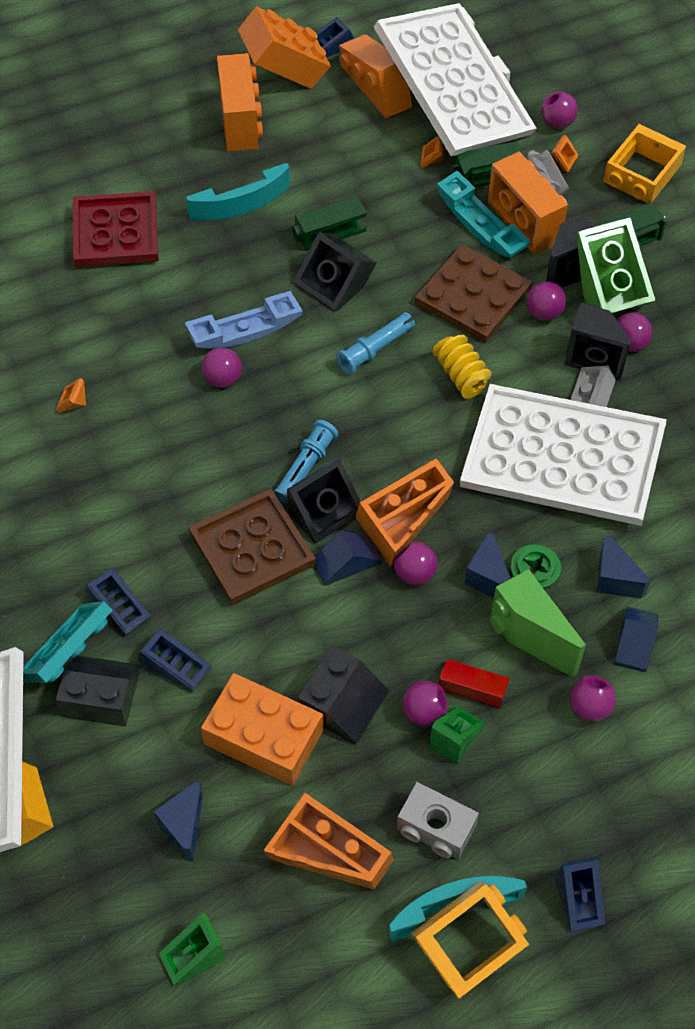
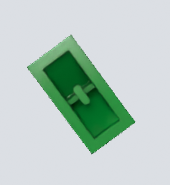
[429,706,486,764]
[158,913,225,985]

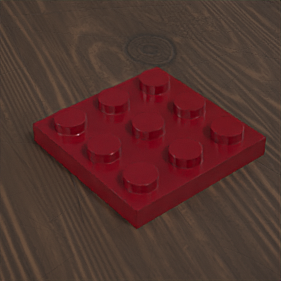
[73,191,159,267]

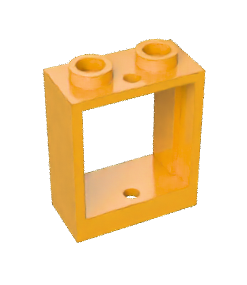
[603,124,686,204]
[411,881,529,998]

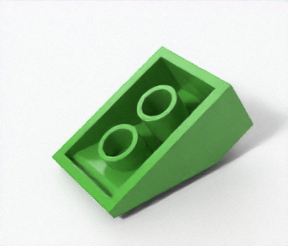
[577,218,655,315]
[490,569,586,677]

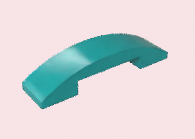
[186,163,290,220]
[436,171,531,258]
[388,876,527,942]

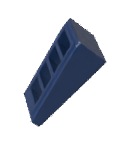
[316,17,354,57]
[85,567,151,636]
[138,628,212,692]

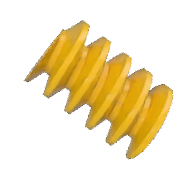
[433,335,492,399]

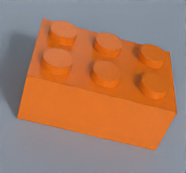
[238,6,331,89]
[217,53,263,152]
[488,151,568,255]
[201,673,323,786]

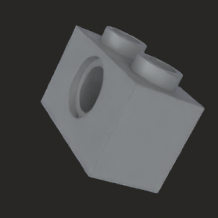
[397,782,479,860]

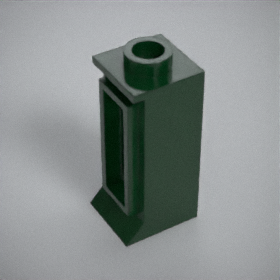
[454,141,527,186]
[292,192,367,251]
[595,203,667,246]

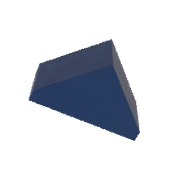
[314,531,382,586]
[465,533,511,597]
[596,535,651,599]
[614,606,658,672]
[154,782,203,861]
[556,857,605,931]

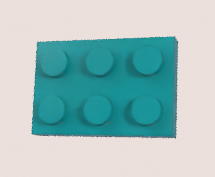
[23,601,113,683]

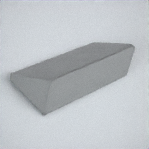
[570,365,615,407]

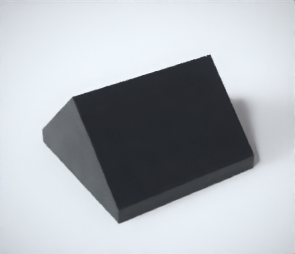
[287,458,361,543]

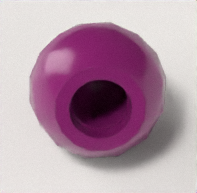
[541,91,578,129]
[527,282,566,321]
[617,312,653,352]
[201,348,242,388]
[393,541,437,586]
[570,676,616,722]
[403,681,448,727]

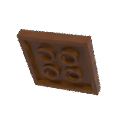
[415,244,533,343]
[188,489,316,605]

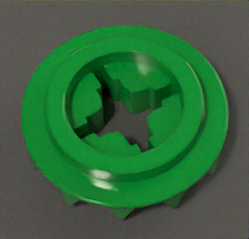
[510,544,561,589]

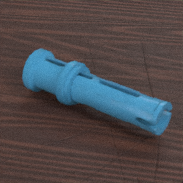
[336,312,415,375]
[274,419,339,504]

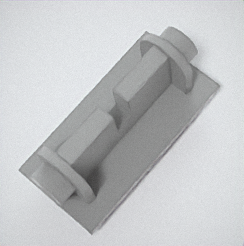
[526,149,569,195]

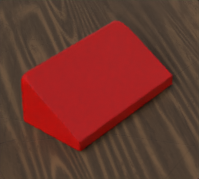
[438,659,510,708]

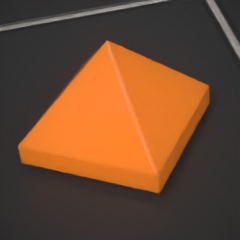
[420,135,445,168]
[551,135,579,173]
[56,378,86,413]

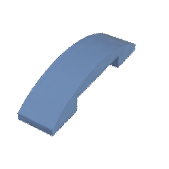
[185,291,302,348]

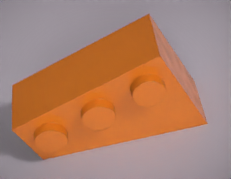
[339,34,412,119]
[356,458,454,567]
[263,793,394,890]

